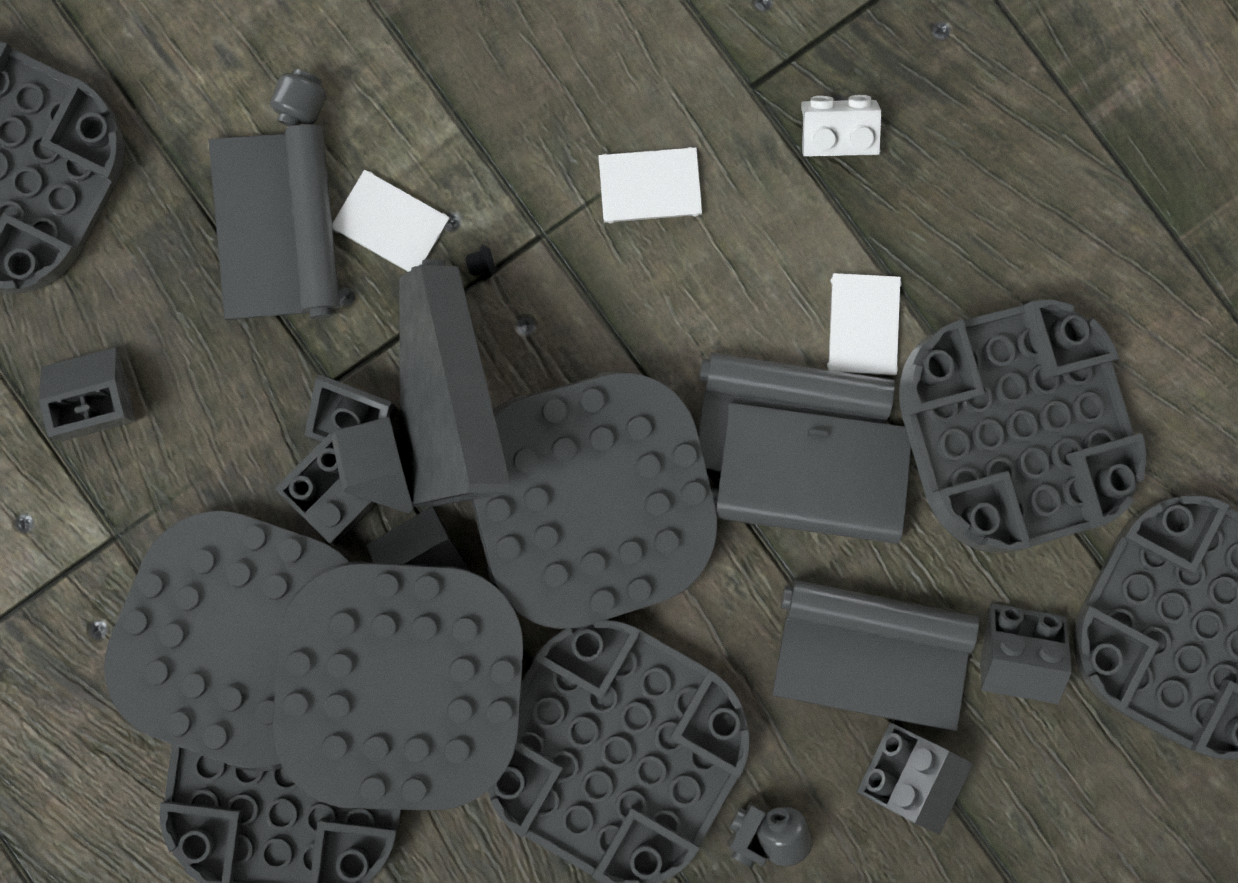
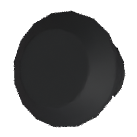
[465,244,496,277]

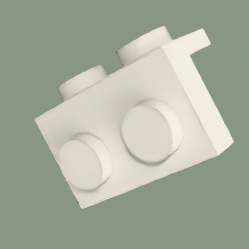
[801,95,881,156]

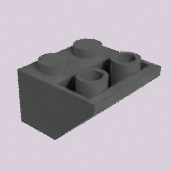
[39,347,136,441]
[275,433,378,545]
[980,603,1072,704]
[857,722,973,835]

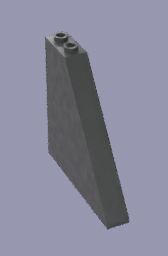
[399,259,511,507]

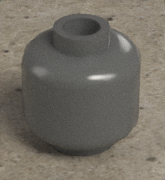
[269,69,326,127]
[757,807,813,866]

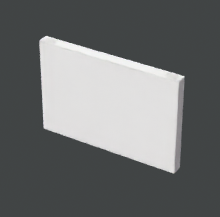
[598,147,702,223]
[332,170,450,272]
[827,273,902,376]

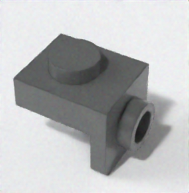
[727,802,768,868]

